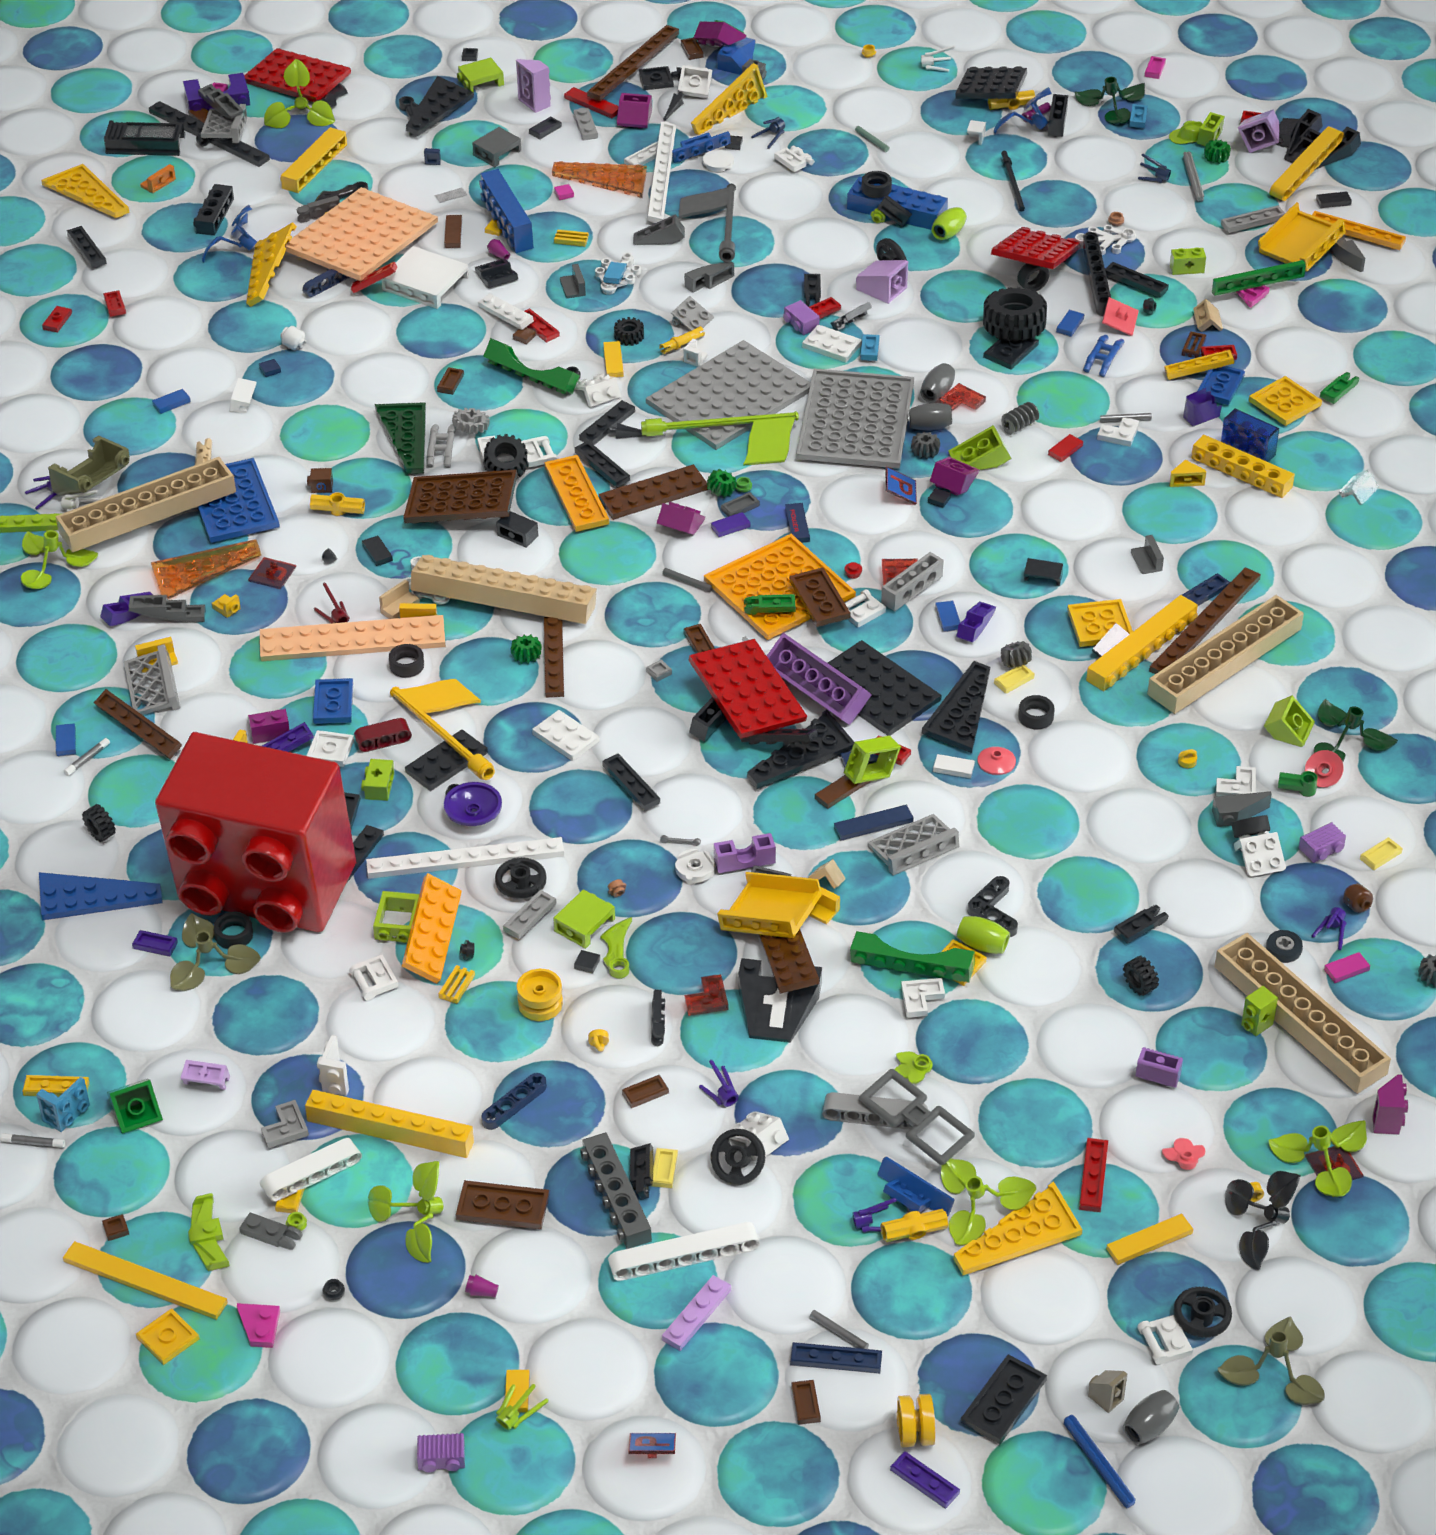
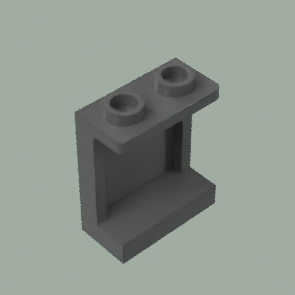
[472,127,521,167]

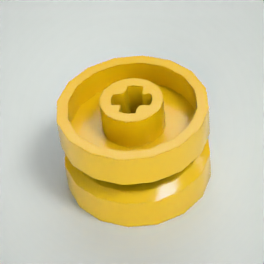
[517,968,563,1021]
[896,1394,935,1448]

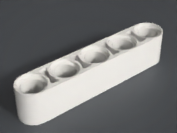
[260,1138,362,1202]

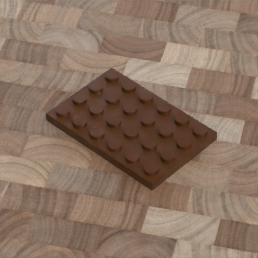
[403,470,518,524]

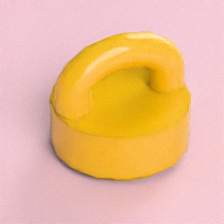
[1178,749,1198,768]
[588,1029,609,1052]

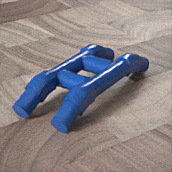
[1083,335,1125,377]

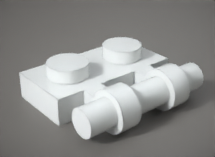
[774,146,815,172]

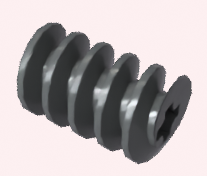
[1001,402,1039,435]

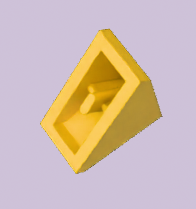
[1169,460,1206,487]

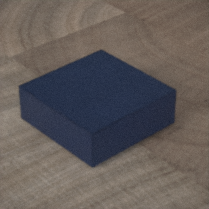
[424,148,441,165]
[259,359,281,377]

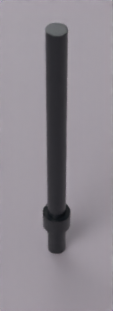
[1001,151,1025,212]

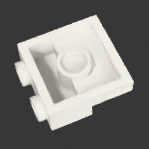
[678,65,712,99]

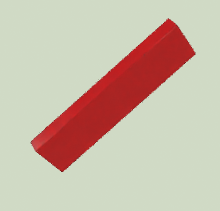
[564,87,618,119]
[1079,1138,1109,1213]

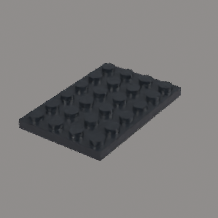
[828,640,942,736]

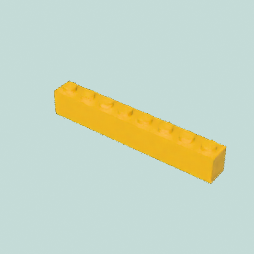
[1086,595,1198,692]
[305,1090,474,1158]

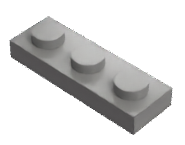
[573,108,598,140]
[503,890,556,939]

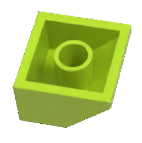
[1264,695,1315,747]

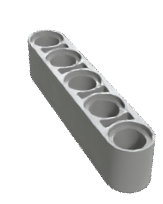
[822,1092,928,1129]

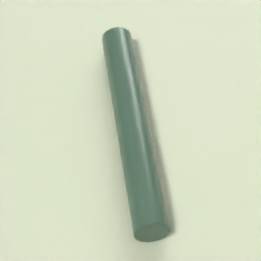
[855,126,890,152]

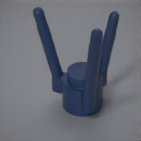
[751,117,785,149]
[1138,154,1171,183]

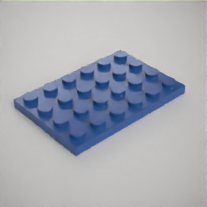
[197,458,280,543]

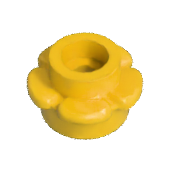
[862,44,876,58]

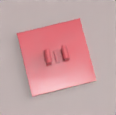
[1102,297,1139,336]

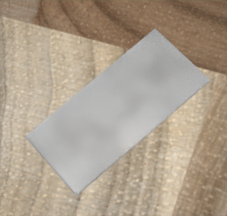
[434,187,467,203]

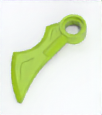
[600,917,632,979]

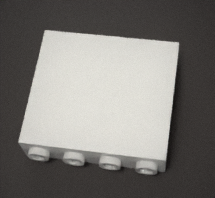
[381,246,469,309]

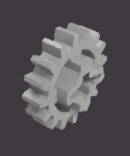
[452,408,490,434]

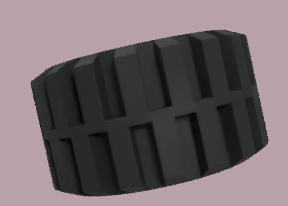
[483,434,528,477]

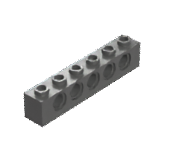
[580,1132,652,1249]

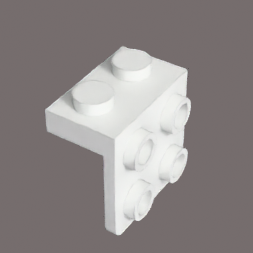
[575,374,621,407]
[1234,831,1286,877]
[317,1035,349,1096]
[729,1112,789,1162]

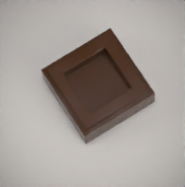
[513,327,536,344]
[102,1214,130,1241]

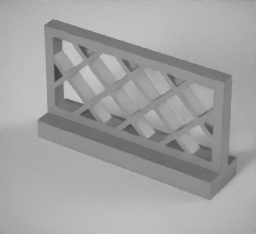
[201,104,247,143]
[124,644,180,715]
[867,814,960,876]

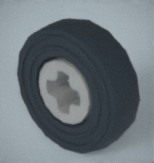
[1266,930,1303,963]

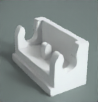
[229,378,257,413]

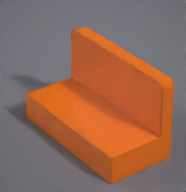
[140,164,176,193]

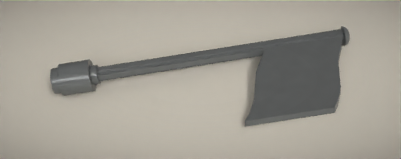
[679,183,736,262]

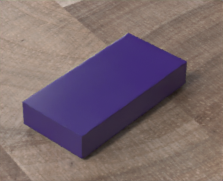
[711,512,751,537]
[132,930,178,957]

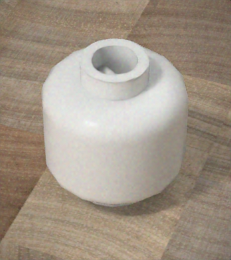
[280,326,306,351]

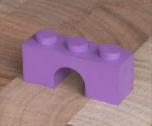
[714,833,776,873]

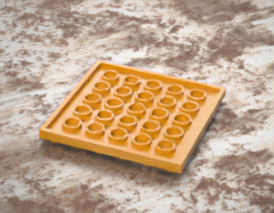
[704,534,856,640]

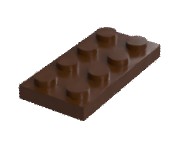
[789,567,851,627]
[456,1180,550,1230]

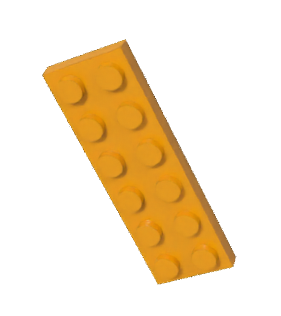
[544,455,609,532]
[402,873,462,984]

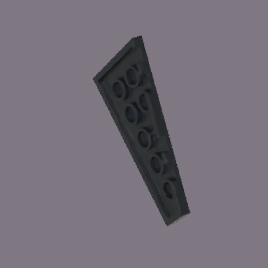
[406,76,474,136]

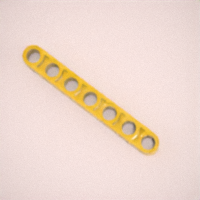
[1269,126,1344,201]

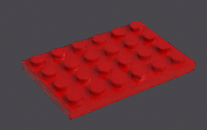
[244,48,351,102]
[991,227,1080,269]
[688,639,807,739]

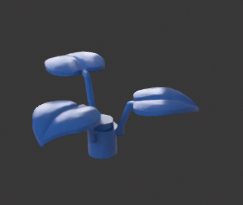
[994,87,1052,135]
[202,204,257,262]

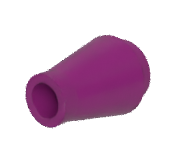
[487,239,510,260]
[465,1274,499,1298]

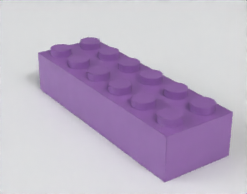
[767,632,872,725]

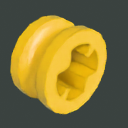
[1250,1182,1264,1202]

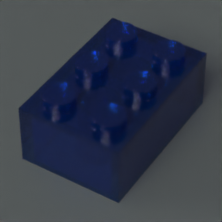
[1221,408,1280,462]

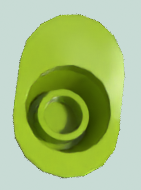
[1169,121,1202,144]

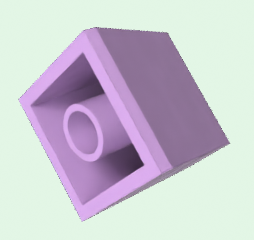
[1238,110,1279,153]
[856,260,908,304]

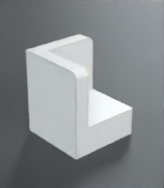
[967,120,986,145]
[684,339,708,367]

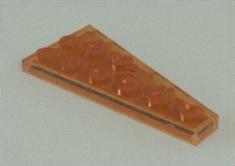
[552,161,647,198]
[151,539,261,599]

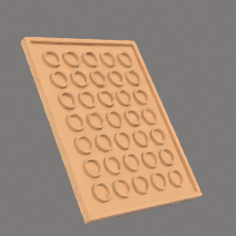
[285,187,438,281]

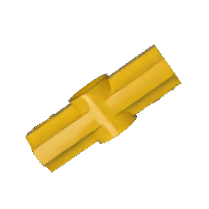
[988,90,1035,110]
[310,492,365,516]
[880,1209,949,1242]

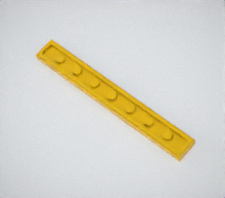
[63,1241,228,1320]

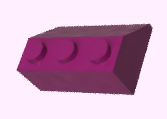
[693,21,747,47]

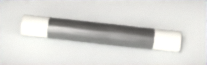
[64,738,110,776]
[1,1133,65,1148]

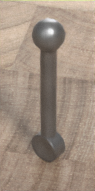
[660,835,701,846]

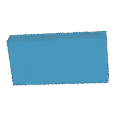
[603,262,627,284]

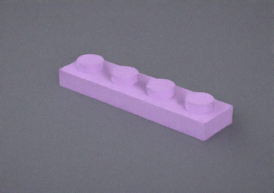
[662,1275,731,1351]

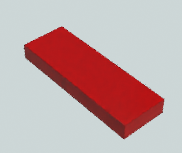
[351,262,398,293]
[524,308,560,343]

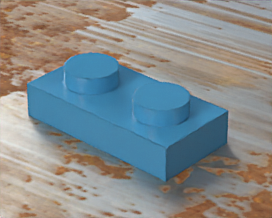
[1129,104,1148,128]
[861,334,880,361]

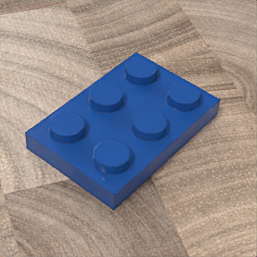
[1197,366,1245,405]
[313,678,354,724]

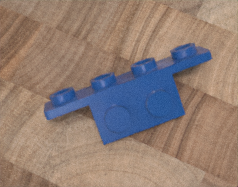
[672,131,730,163]
[878,1157,955,1217]

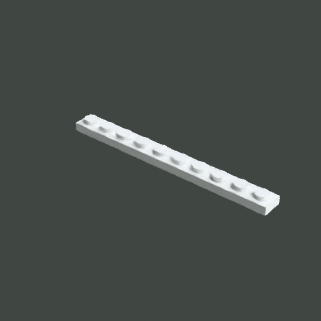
[647,121,676,223]
[366,837,564,879]

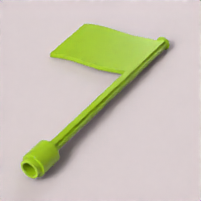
[641,411,799,466]

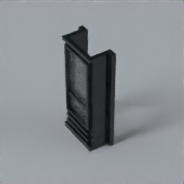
[104,120,186,156]

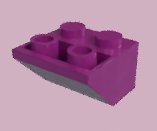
[617,93,652,128]
[657,501,705,535]
[1372,1074,1408,1135]

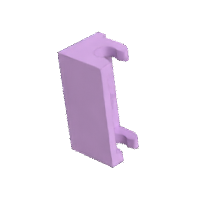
[181,1060,230,1090]

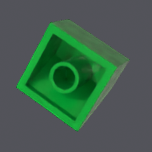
[107,1079,163,1134]

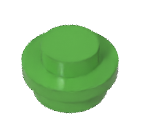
[736,477,752,493]

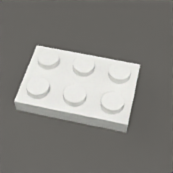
[802,325,862,363]
[532,710,600,761]

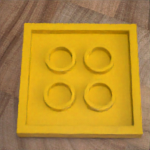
[1249,376,1322,426]
[1067,599,1133,647]

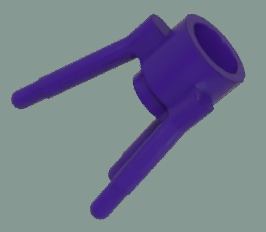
[25,476,57,510]
[1312,907,1347,950]
[699,1060,739,1107]
[852,1198,896,1233]

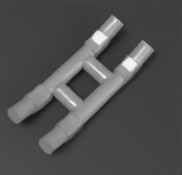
[427,424,456,467]

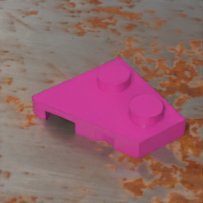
[1236,285,1270,308]
[237,1303,280,1348]

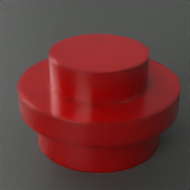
[844,562,862,579]

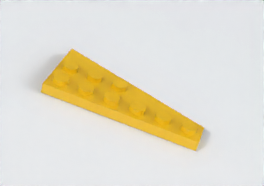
[41,164,130,218]
[246,222,297,307]
[954,1181,1082,1275]

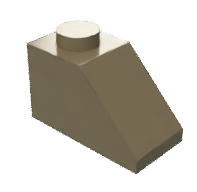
[1088,1370,1128,1413]

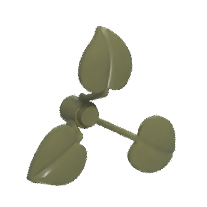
[170,913,261,991]
[1218,1316,1325,1405]

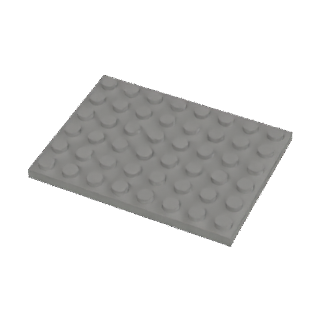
[646,340,811,450]
[796,368,914,468]

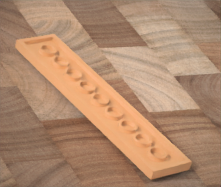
[260,615,446,661]

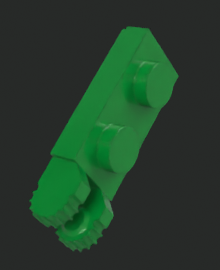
[1320,372,1359,404]
[744,594,796,615]

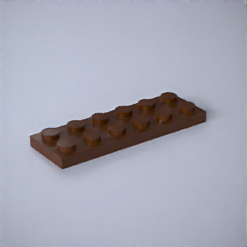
[599,464,708,520]
[758,929,820,994]

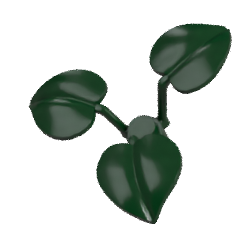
[1075,77,1145,124]
[1313,699,1398,762]

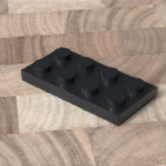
[405,729,488,791]
[961,1354,1047,1444]

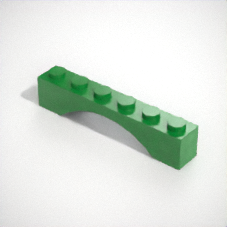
[483,338,580,395]
[850,931,975,983]

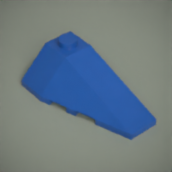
[717,37,756,75]

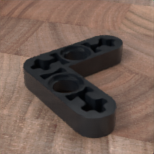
[967,876,1018,937]

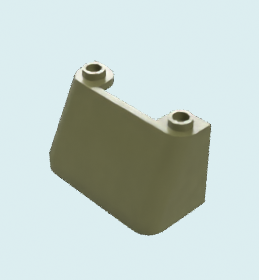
[48,435,130,496]

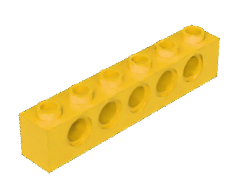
[1191,434,1295,498]

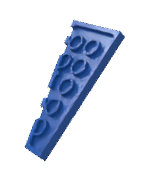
[39,872,163,920]

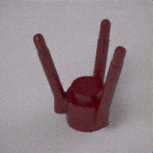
[314,582,350,624]

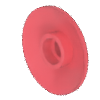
[978,747,1016,775]
[1305,750,1344,788]

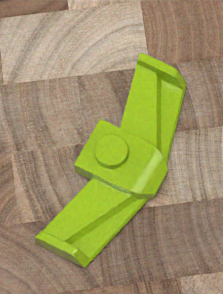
[188,1193,230,1271]

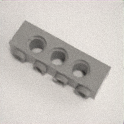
[881,552,944,611]

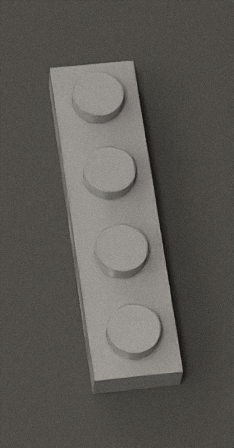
[1221,205,1285,233]

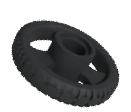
[876,238,907,261]
[495,857,547,899]
[711,1129,766,1185]
[1173,1286,1232,1338]

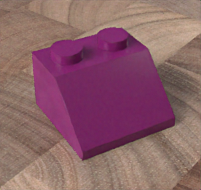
[930,457,979,495]
[248,709,290,744]

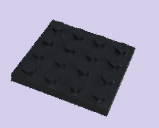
[955,66,1027,99]

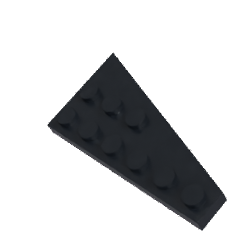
[922,661,991,753]
[747,709,854,789]

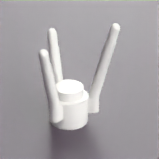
[921,45,955,72]
[61,490,103,512]

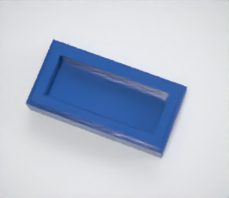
[1056,309,1085,337]
[152,389,191,414]
[935,600,960,631]
[56,723,76,756]

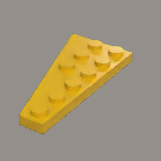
[691,63,768,135]

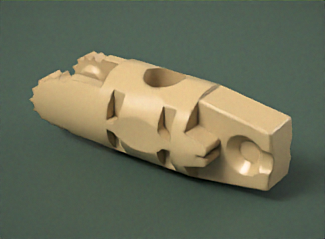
[195,438,212,465]

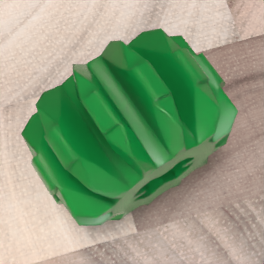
[1204,139,1231,164]
[706,469,737,498]
[510,634,542,664]

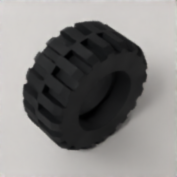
[983,287,1047,341]

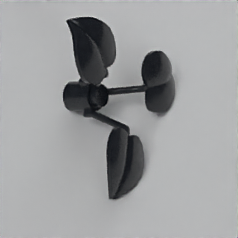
[1225,1171,1301,1270]

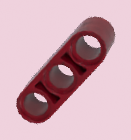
[354,718,412,752]

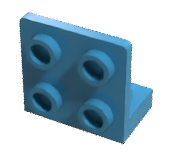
[36,1077,90,1132]

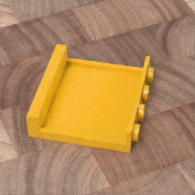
[1258,202,1346,272]
[717,872,822,938]

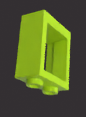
[843,735,901,784]
[373,891,419,943]

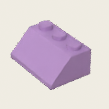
[516,59,551,113]

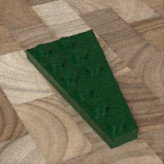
[375,402,426,474]

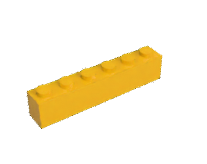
[280,127,347,193]

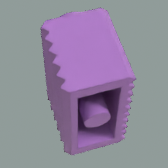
[783,300,820,335]
[1298,822,1346,863]
[1135,1047,1183,1088]
[417,1433,465,1472]

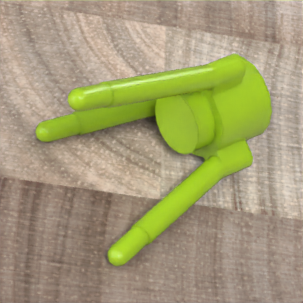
[496,1384,549,1430]

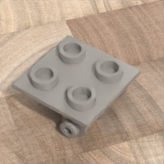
[671,296,714,331]

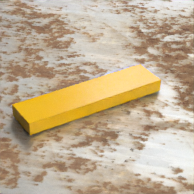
[1164,350,1234,380]
[1106,1213,1193,1265]

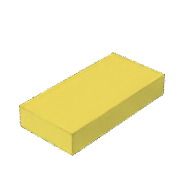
[994,665,1035,694]
[1360,837,1403,870]
[652,1148,678,1188]

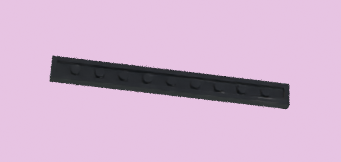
[149,101,270,167]

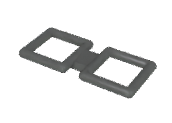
[859,1069,975,1165]

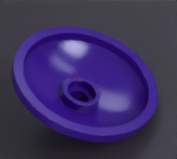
[444,782,502,826]

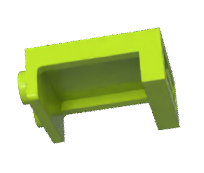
[457,57,504,92]
[553,889,615,949]

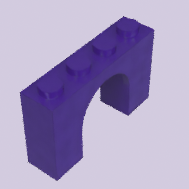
[183,73,250,111]

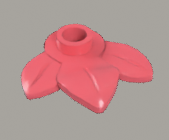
[1162,1138,1206,1170]

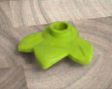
[894,1051,933,1084]

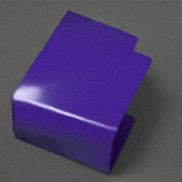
[1183,388,1222,426]

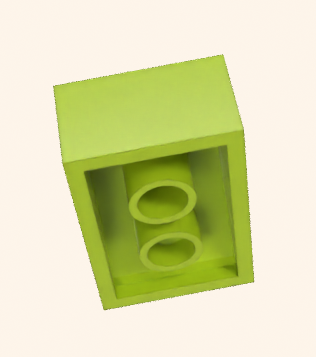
[948,425,1012,470]

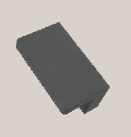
[560,264,586,299]
[1131,535,1164,574]

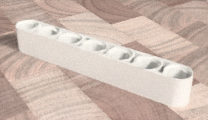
[608,1222,760,1281]

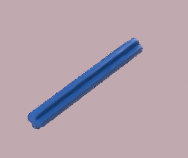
[1064,1415,1136,1508]

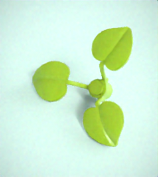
[264,59,335,128]
[21,530,98,589]
[1268,1120,1367,1197]
[941,1159,1036,1246]
[368,1161,444,1263]

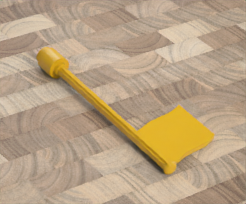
[390,679,495,780]

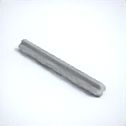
[1183,151,1204,202]

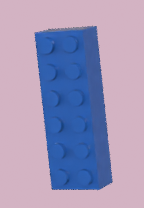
[479,169,534,253]
[847,176,948,230]

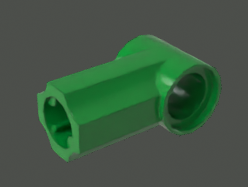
[1278,771,1318,797]

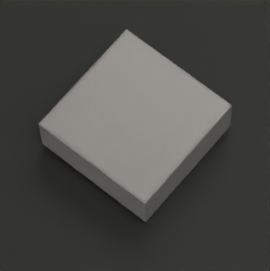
[646,660,672,682]

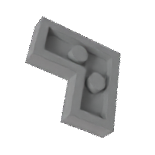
[261,1100,309,1149]

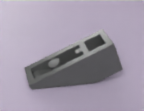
[633,214,685,245]
[1212,791,1272,827]

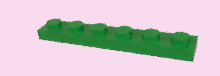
[1212,260,1306,296]

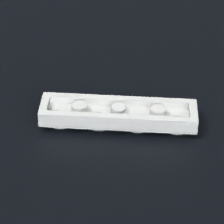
[478,293,534,330]

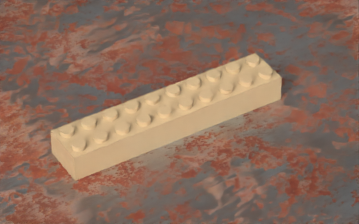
[55,457,236,553]
[411,555,597,624]
[1147,595,1304,714]
[1214,933,1391,1094]

